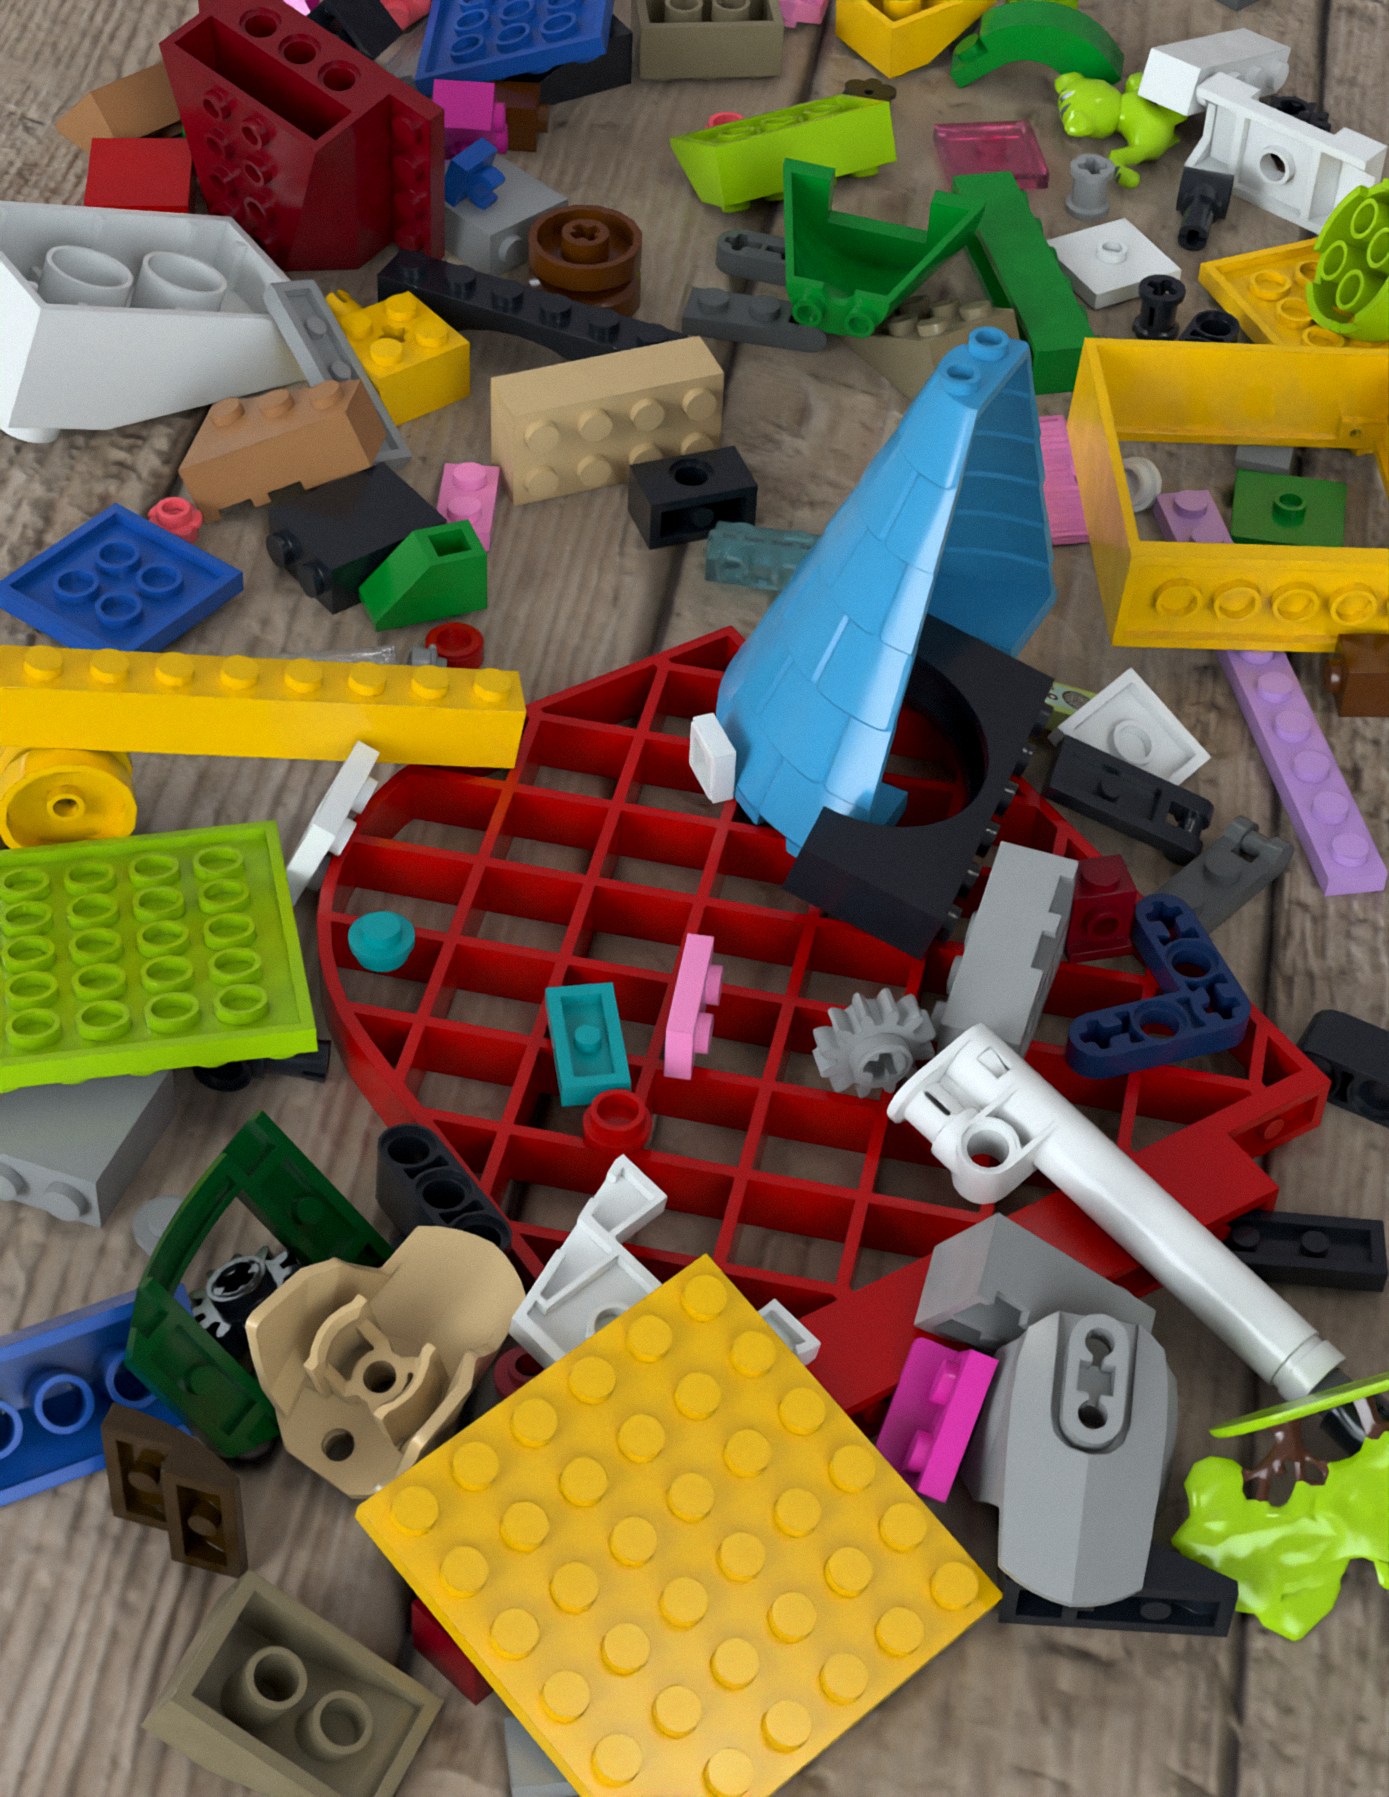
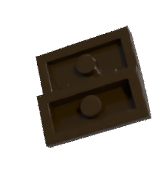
[100,1403,248,1579]

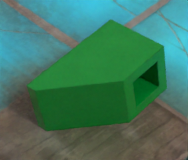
[359,519,487,632]

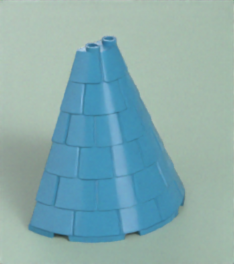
[716,326,1058,858]

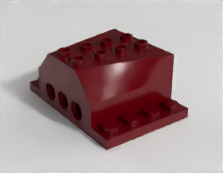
[158,0,445,272]

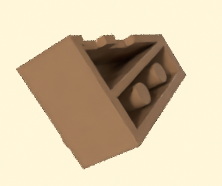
[178,379,387,525]

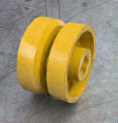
[0,746,138,849]

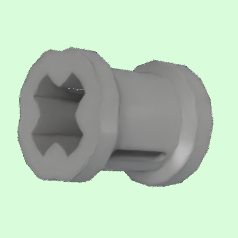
[1065,154,1115,221]

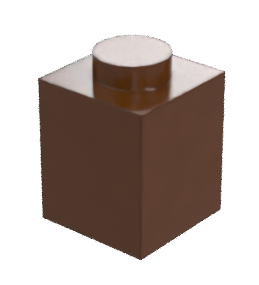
[482,80,550,152]
[1323,634,1389,717]

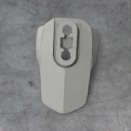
[959,1310,1178,1607]

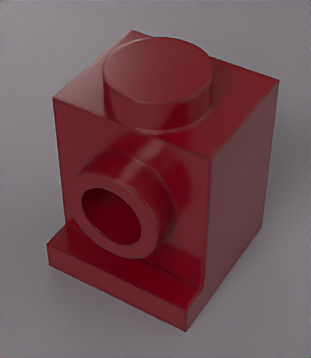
[1064,854,1137,964]

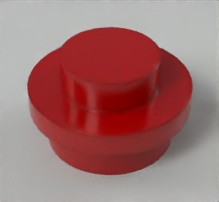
[583,1089,652,1155]

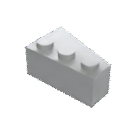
[931,841,1079,1060]

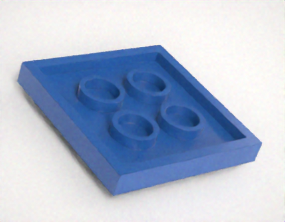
[0,503,244,653]

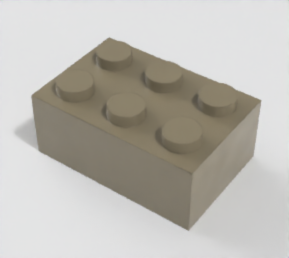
[630,0,784,82]

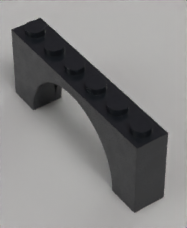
[781,613,1055,961]

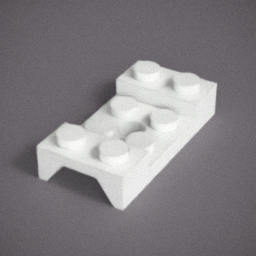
[1184,71,1388,235]

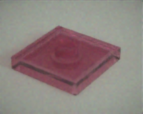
[933,120,1050,190]

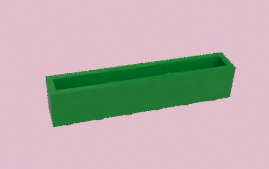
[951,171,1101,395]

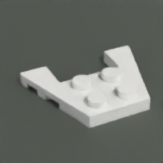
[509,1154,821,1370]

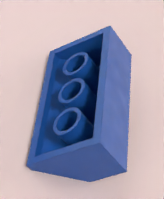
[0,1283,195,1507]

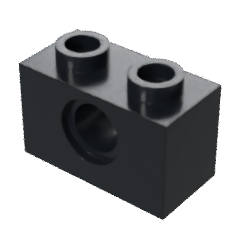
[628,446,758,550]

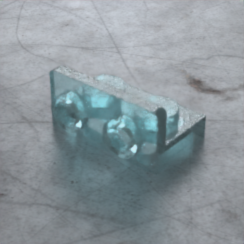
[705,521,821,591]

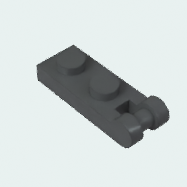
[682,287,829,353]
[1153,815,1294,935]

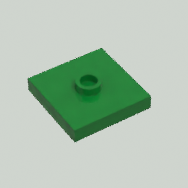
[1229,468,1347,547]

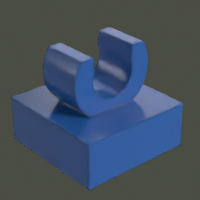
[445,137,506,210]

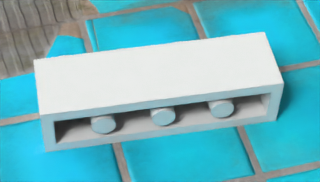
[1137,28,1291,116]

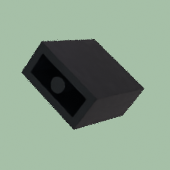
[266,462,447,615]

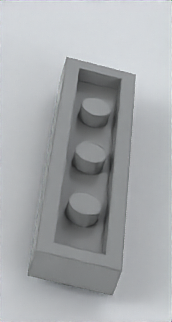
[261,279,413,472]

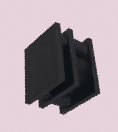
[306,0,404,61]

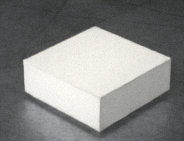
[689,713,736,804]

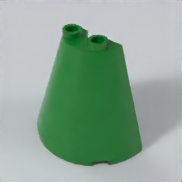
[783,158,986,338]

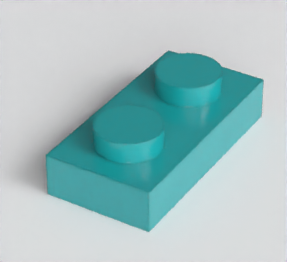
[545,982,631,1107]

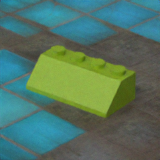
[670,94,897,213]

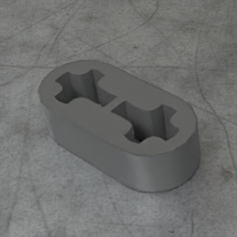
[716,229,786,286]

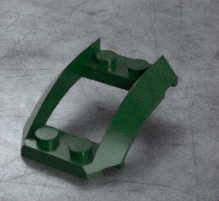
[123,1110,395,1458]

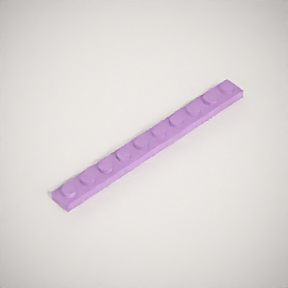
[1152,490,1388,897]

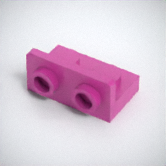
[874,1337,999,1503]

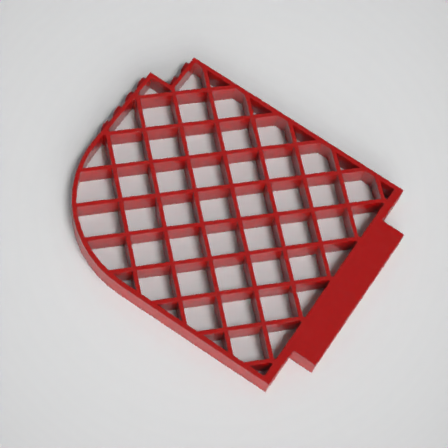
[317,625,1331,1439]

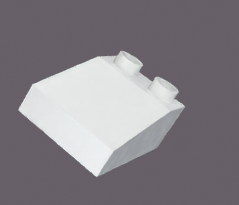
[0,201,307,443]

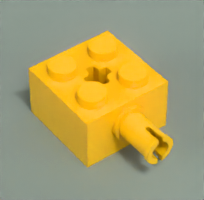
[325,290,470,426]

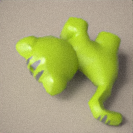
[1054,72,1188,189]

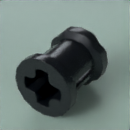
[1132,274,1186,341]

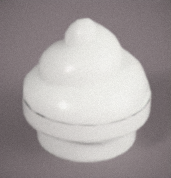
[1122,456,1162,512]

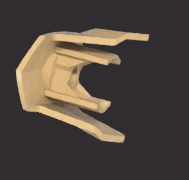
[245,1226,526,1499]

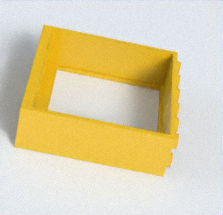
[1066,337,1389,653]

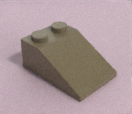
[141,1569,444,1797]

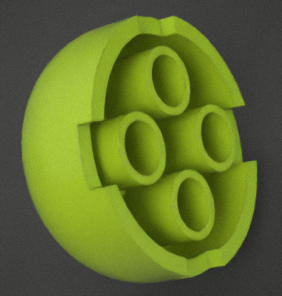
[1306,178,1389,343]

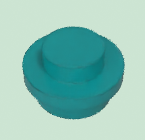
[348,911,415,972]

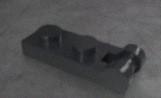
[1040,734,1215,866]

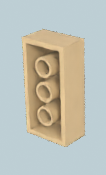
[491,335,724,506]

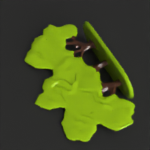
[1171,1370,1389,1641]

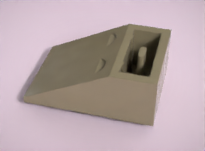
[839,295,1020,400]

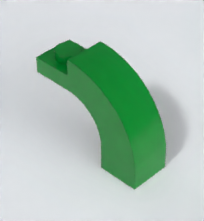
[950,0,1124,88]

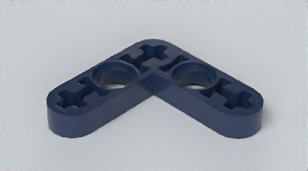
[1065,893,1251,1080]

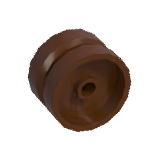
[528,205,642,318]

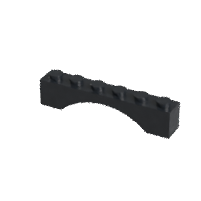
[377,248,688,361]

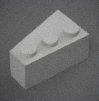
[913,1212,1156,1366]

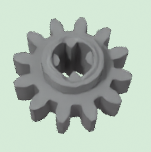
[812,988,937,1098]

